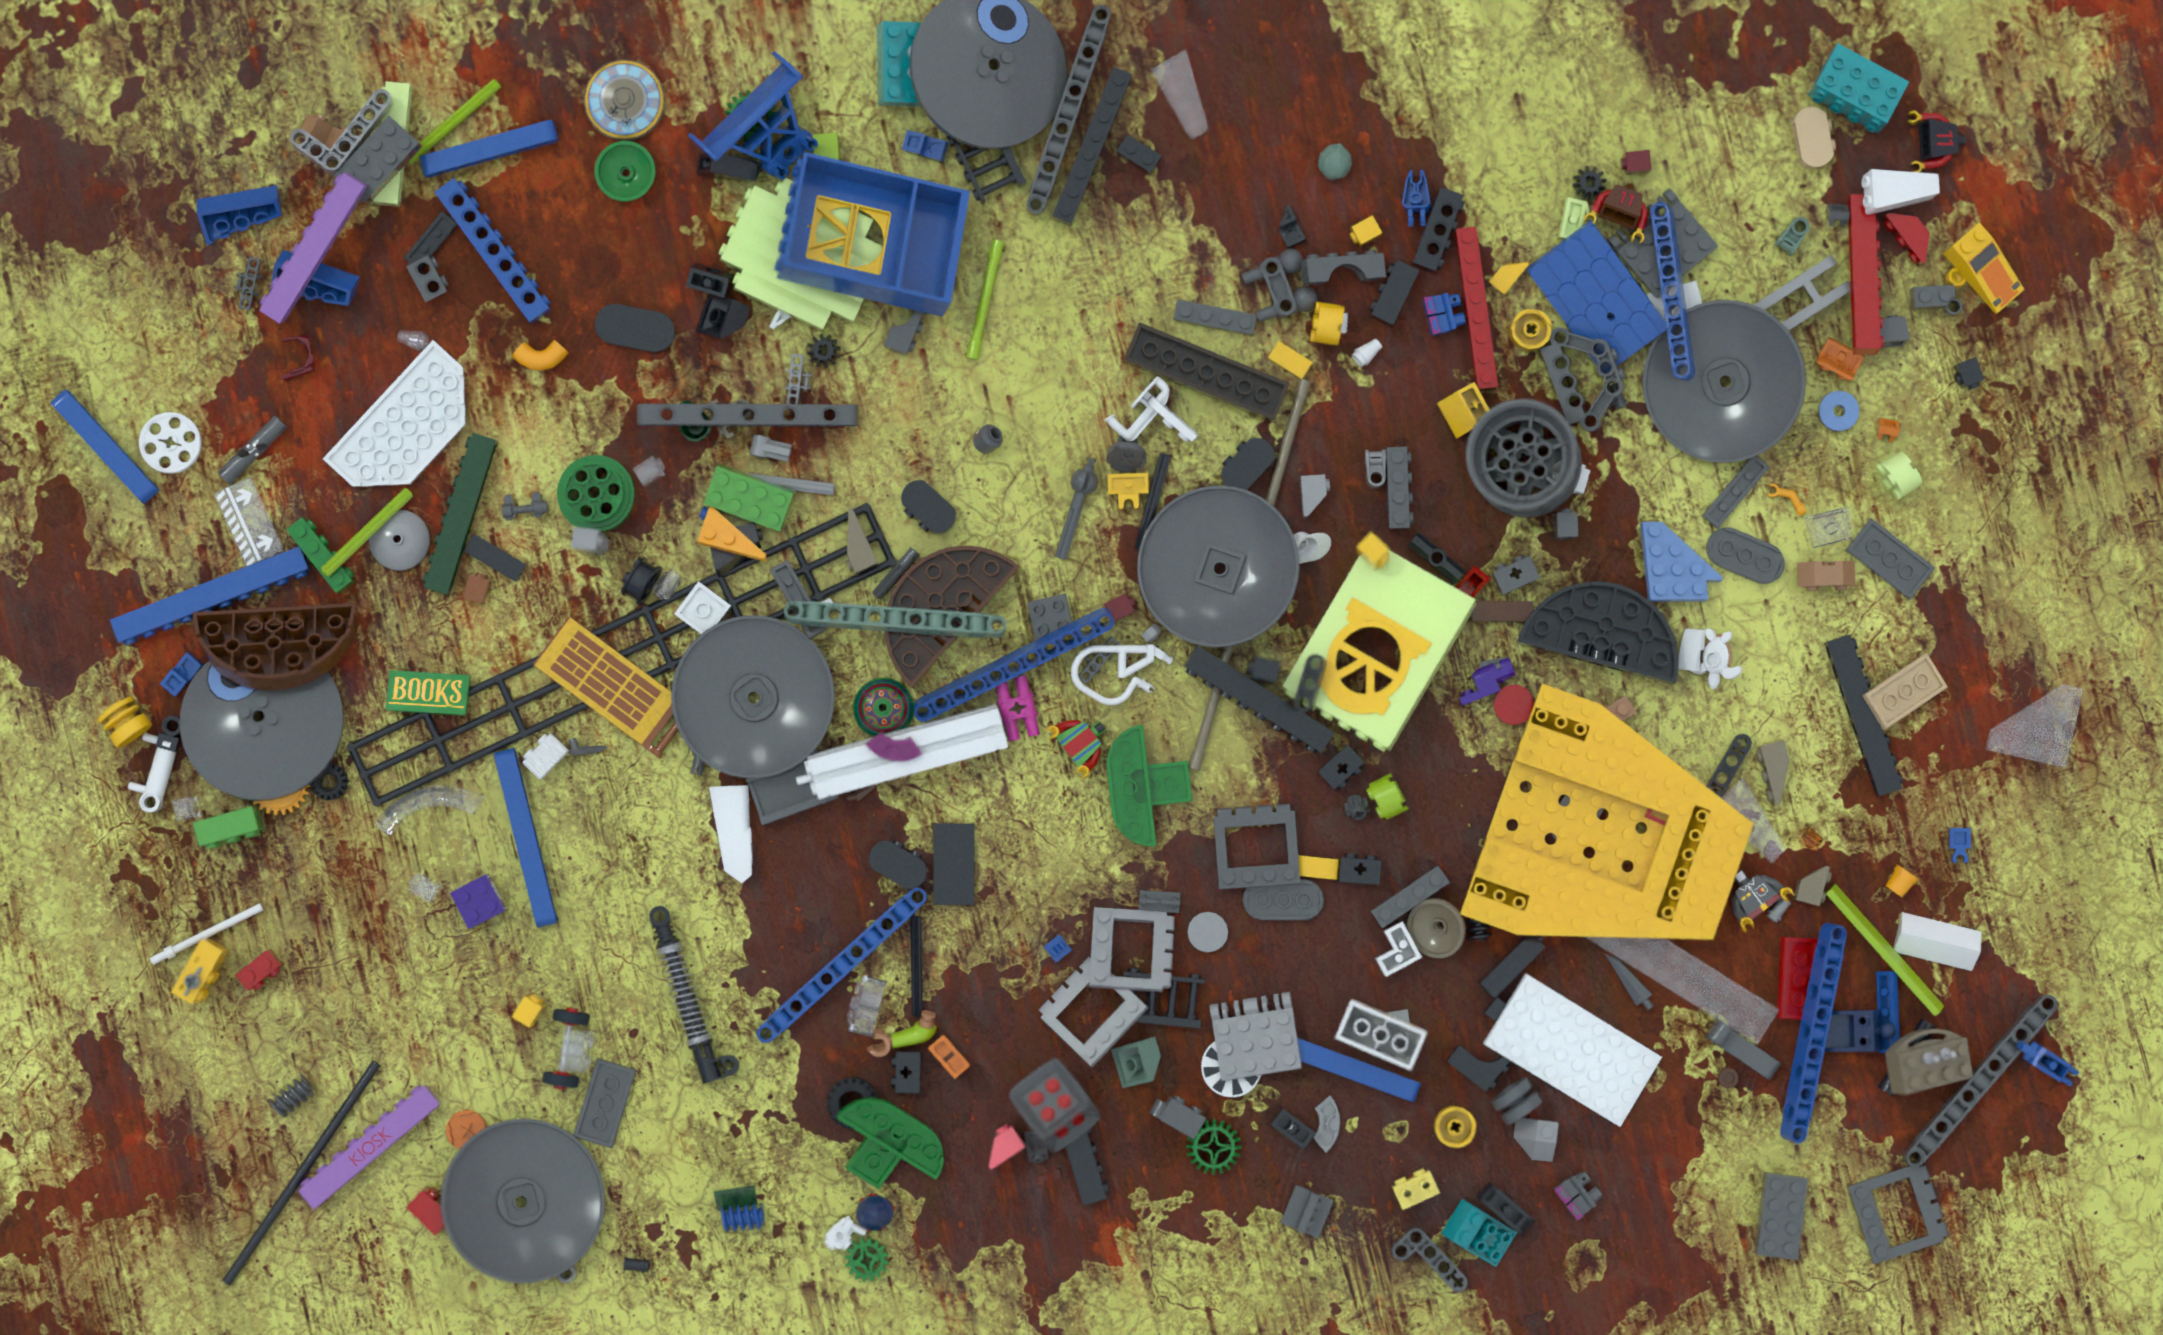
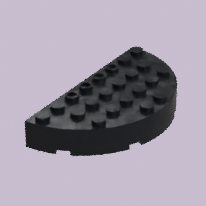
[1516,581,1679,685]

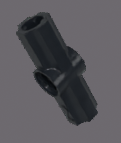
[1407,532,1466,584]

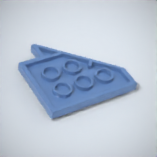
[1640,522,1723,602]

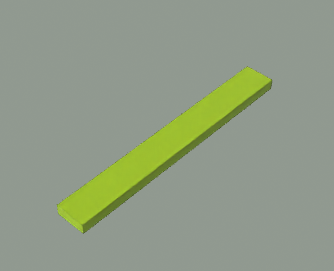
[1826,883,1944,1016]

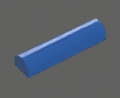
[1876,971,1900,1053]

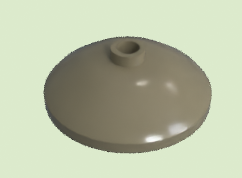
[1407,898,1466,958]

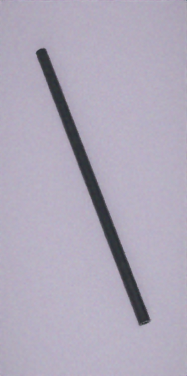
[222,1060,381,1286]

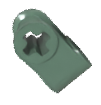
[1774,217,1810,257]

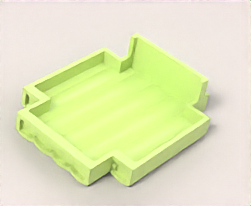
[718,178,883,330]

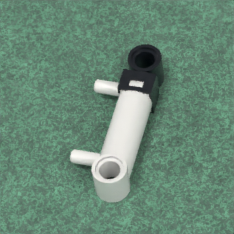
[128,716,182,812]

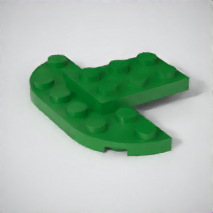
[1107,725,1192,846]
[837,1098,944,1189]

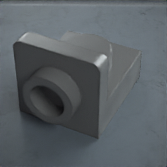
[1024,1131,1049,1163]

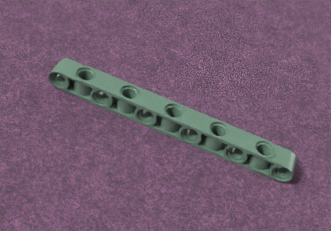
[784,601,1006,638]

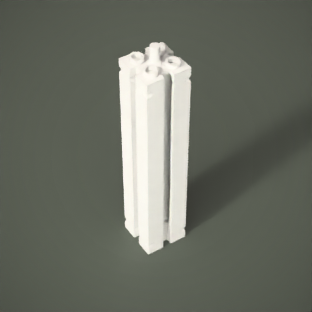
[796,704,1008,799]

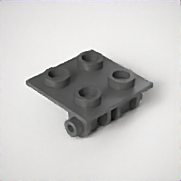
[1027,593,1072,640]

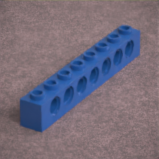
[435,178,551,324]

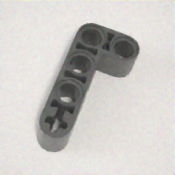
[1704,1019,1781,1081]
[1391,1227,1467,1292]

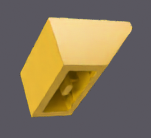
[1437,382,1490,439]

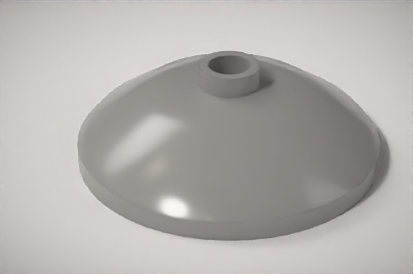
[369,510,430,570]

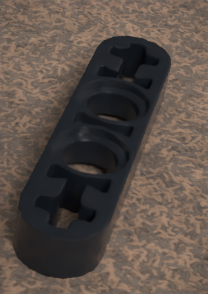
[1706,734,1752,798]

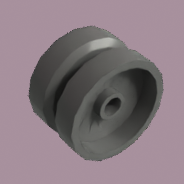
[1490,1077,1543,1126]

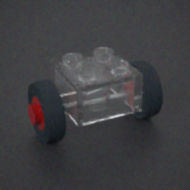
[542,1007,596,1090]

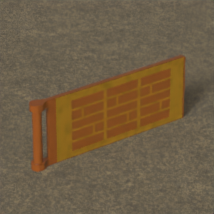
[533,617,679,759]

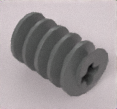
[268,1074,314,1118]

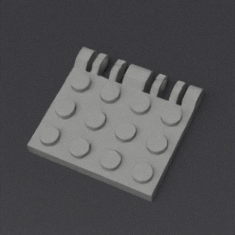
[1210,992,1302,1081]

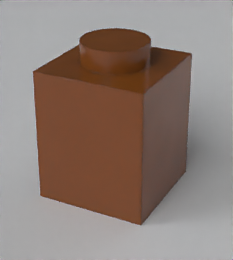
[462,572,492,604]

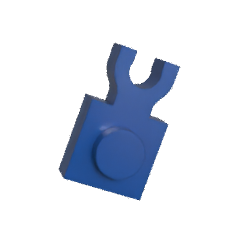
[1949,828,1971,863]

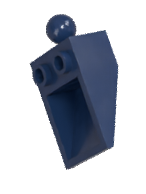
[1817,1009,1896,1052]

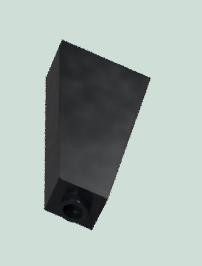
[1477,935,1545,998]

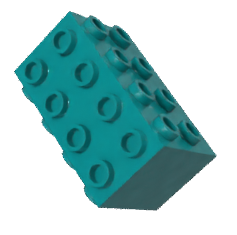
[1807,43,1909,133]

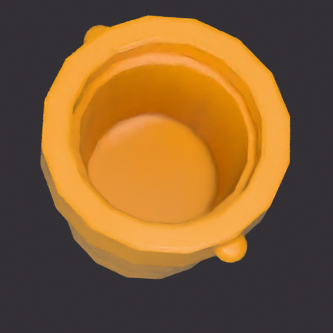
[1886,864,1919,897]

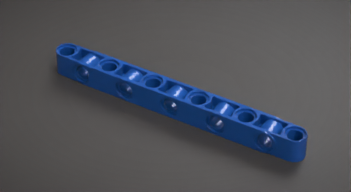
[757,888,927,1043]
[1780,922,1847,1144]

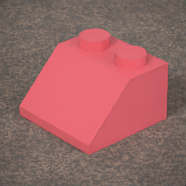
[989,1124,1026,1170]

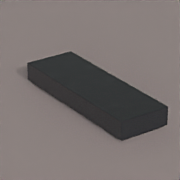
[404,211,458,271]
[464,534,527,582]

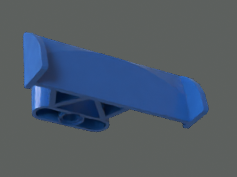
[688,51,818,179]

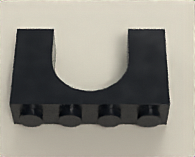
[1445,997,1510,1092]

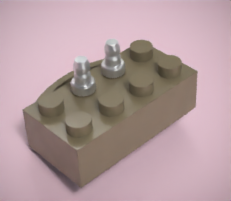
[1885,1029,1973,1095]

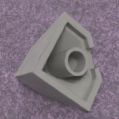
[1513,1118,1558,1162]

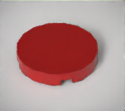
[1493,685,1534,725]

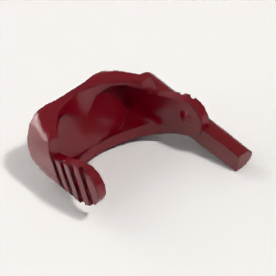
[281,336,314,381]

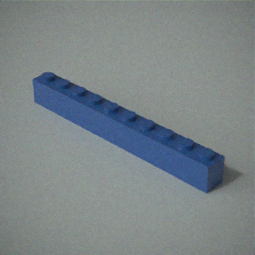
[110,546,312,646]

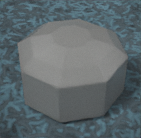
[1142,623,1161,642]

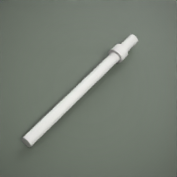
[150,903,264,965]

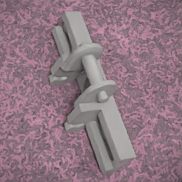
[784,353,812,404]

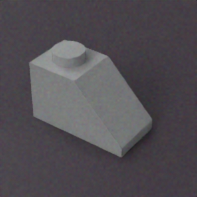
[1300,474,1330,518]

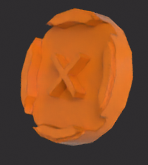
[446,1110,487,1149]

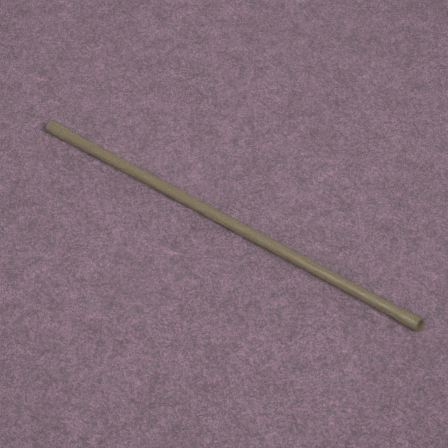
[1188,379,1311,771]

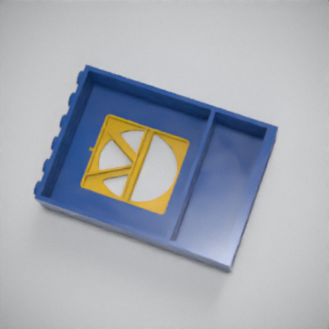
[774,152,970,317]

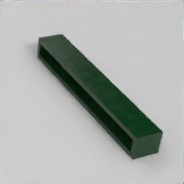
[422,433,498,596]

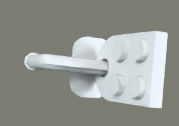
[1104,376,1199,442]

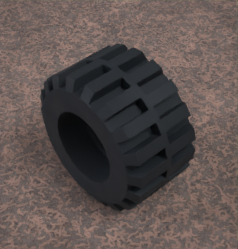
[826,1077,877,1129]

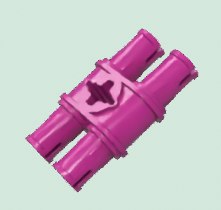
[996,675,1040,742]

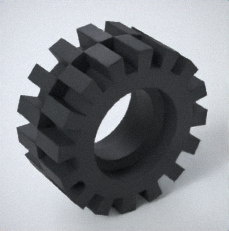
[310,764,349,800]

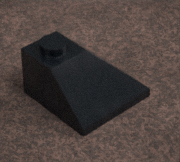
[695,294,750,339]

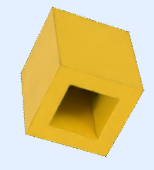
[1349,215,1382,247]

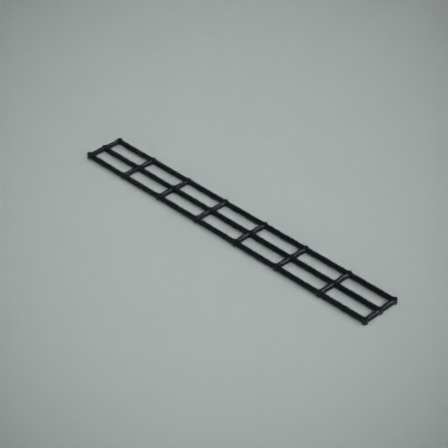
[347,503,896,806]

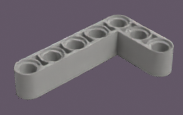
[290,89,392,175]

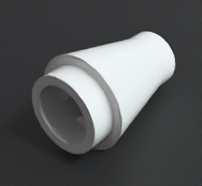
[1352,339,1382,367]

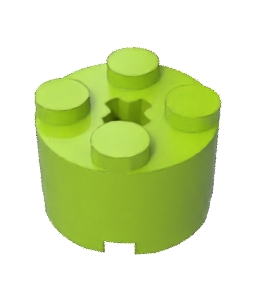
[1366,773,1409,820]

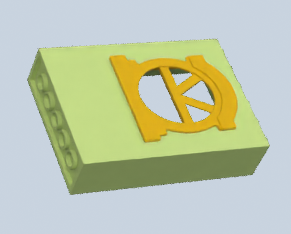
[1283,550,1477,752]

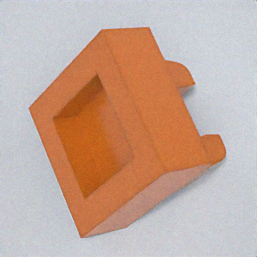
[1877,417,1900,442]

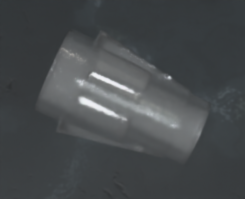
[397,330,429,351]

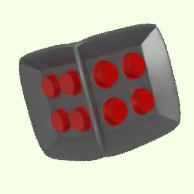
[1009,1058,1101,1153]

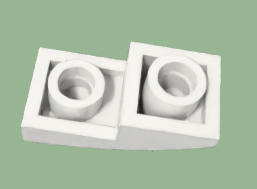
[1678,629,1705,671]

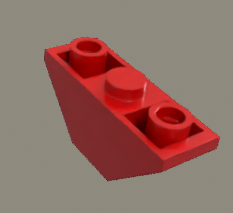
[1883,213,1930,266]

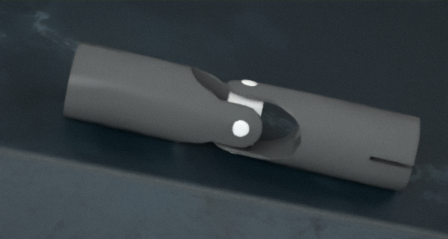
[217,415,288,485]

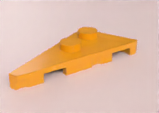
[697,506,766,562]

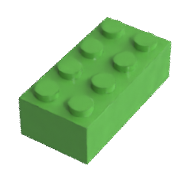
[704,464,796,532]

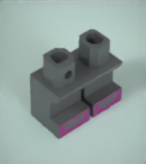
[1552,1171,1602,1221]

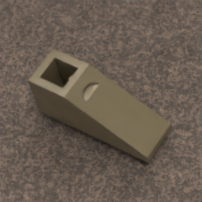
[1756,740,1789,805]

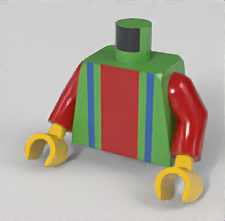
[1044,720,1106,780]

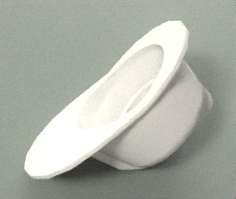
[1294,532,1331,564]

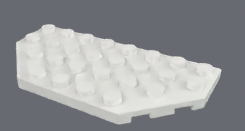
[323,340,466,487]

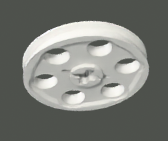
[139,412,202,474]

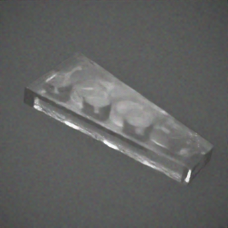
[1151,50,1209,140]
[1722,777,1786,863]

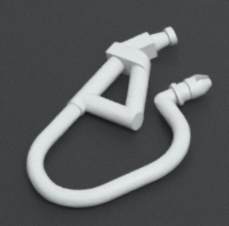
[1071,644,1173,706]

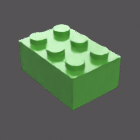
[193,806,265,849]

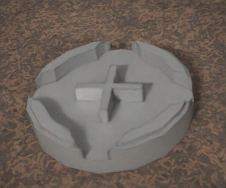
[1187,912,1228,952]

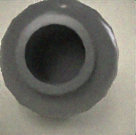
[973,424,1003,454]

